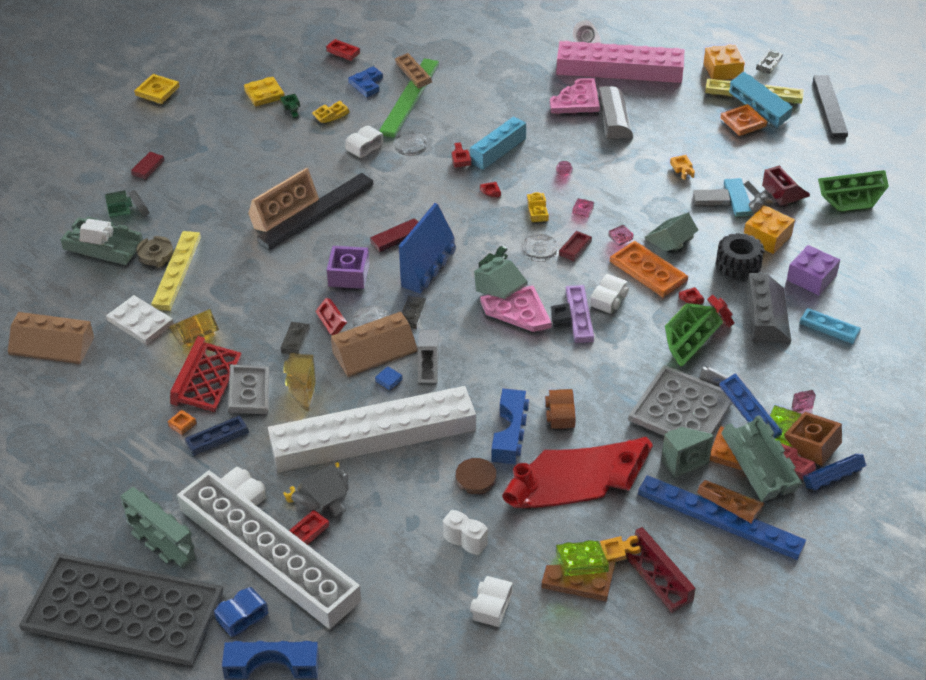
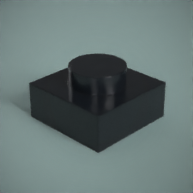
[551,303,572,325]

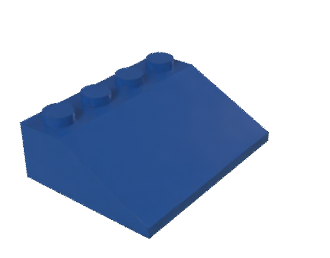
[399,203,456,294]

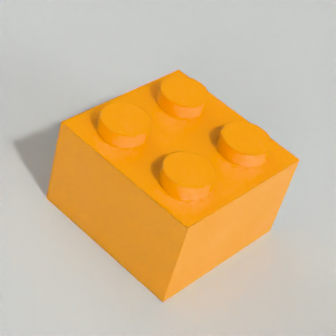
[703,44,745,80]
[744,205,795,254]

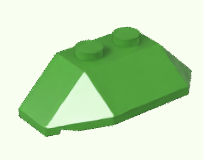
[818,170,889,212]
[665,303,723,367]

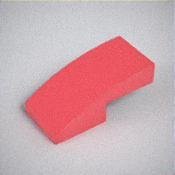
[781,444,816,480]

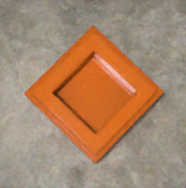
[167,410,197,435]

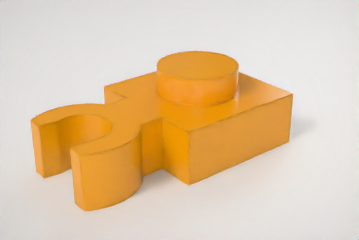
[670,155,695,180]
[600,536,641,562]

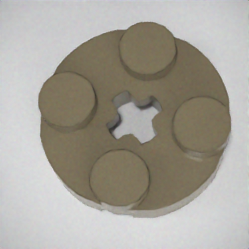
[137,236,174,267]

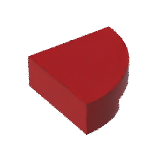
[480,182,501,197]
[679,287,705,304]

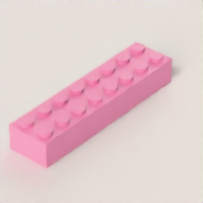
[556,41,685,83]

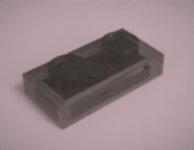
[756,49,783,74]
[402,295,426,329]
[280,322,310,356]

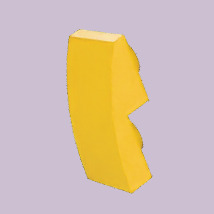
[312,100,350,123]
[527,192,549,222]

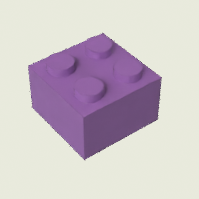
[787,245,840,296]
[326,246,370,289]

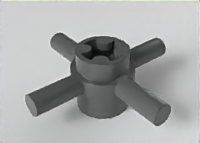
[743,180,776,213]

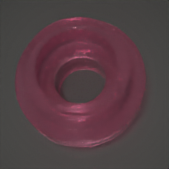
[556,161,573,176]

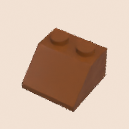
[784,412,842,466]

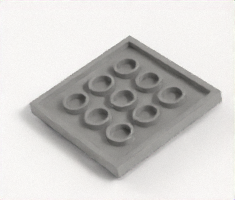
[628,365,733,435]

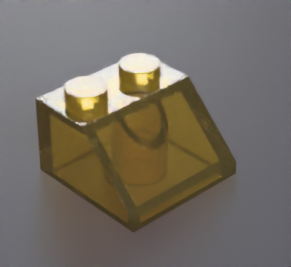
[168,309,219,347]
[284,353,316,411]

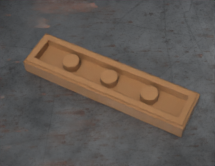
[395,53,433,89]

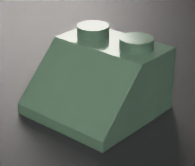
[644,212,699,251]
[474,257,528,299]
[661,427,714,478]

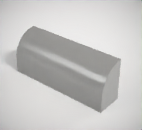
[599,86,633,139]

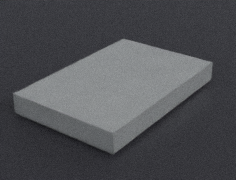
[228,365,269,415]

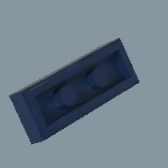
[184,415,249,456]

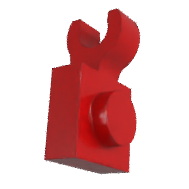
[451,142,471,168]

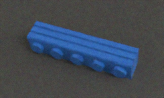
[803,453,867,490]

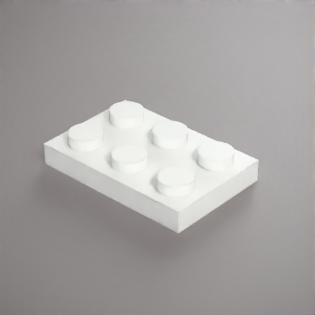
[106,295,174,345]

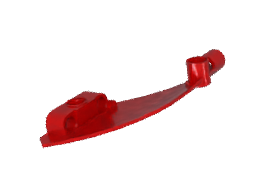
[502,437,653,508]

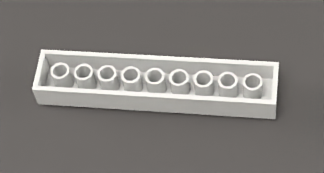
[268,386,476,473]
[177,470,361,629]

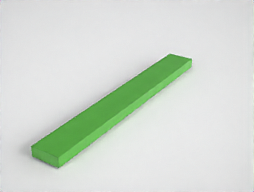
[379,58,439,138]

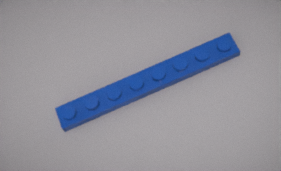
[638,475,806,560]

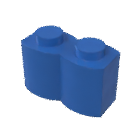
[214,587,269,637]

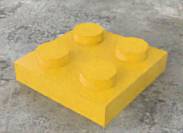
[134,74,180,104]
[244,77,285,107]

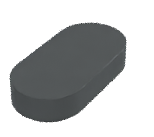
[128,190,150,217]

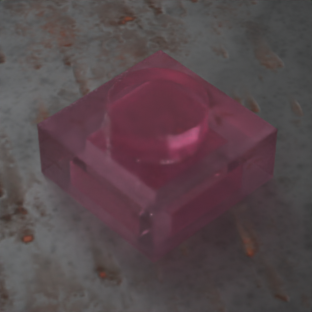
[572,198,594,218]
[608,225,634,246]
[791,390,816,413]

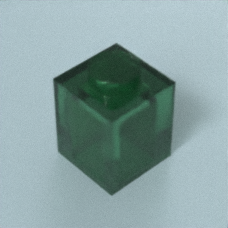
[105,190,132,218]

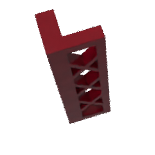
[626,527,696,613]

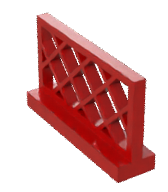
[170,336,242,412]

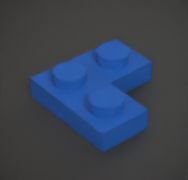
[348,66,383,97]

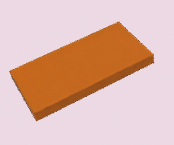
[610,240,688,298]

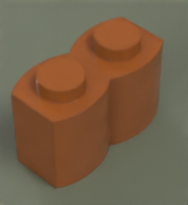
[545,389,576,429]

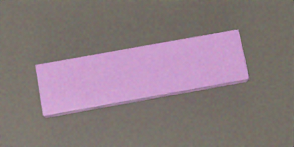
[566,285,594,343]

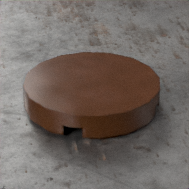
[456,458,496,494]

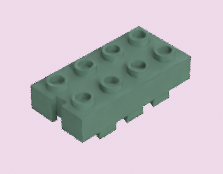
[60,216,143,265]
[721,415,802,502]
[120,487,196,569]

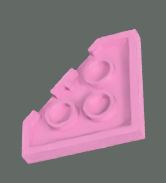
[550,78,600,114]
[480,286,552,332]

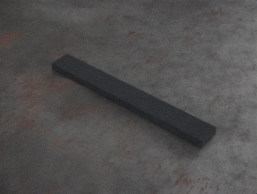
[257,173,374,250]

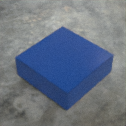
[375,366,403,391]

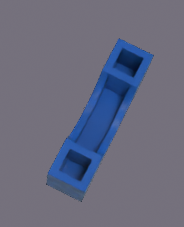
[491,388,529,465]
[222,640,319,679]

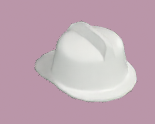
[573,20,601,43]

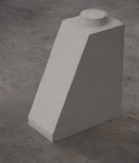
[418,330,439,383]

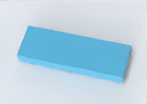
[724,178,753,217]
[799,308,861,344]

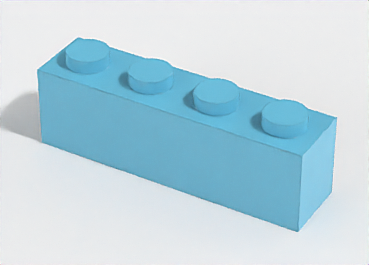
[729,72,793,128]
[470,116,526,170]

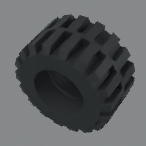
[716,233,764,280]

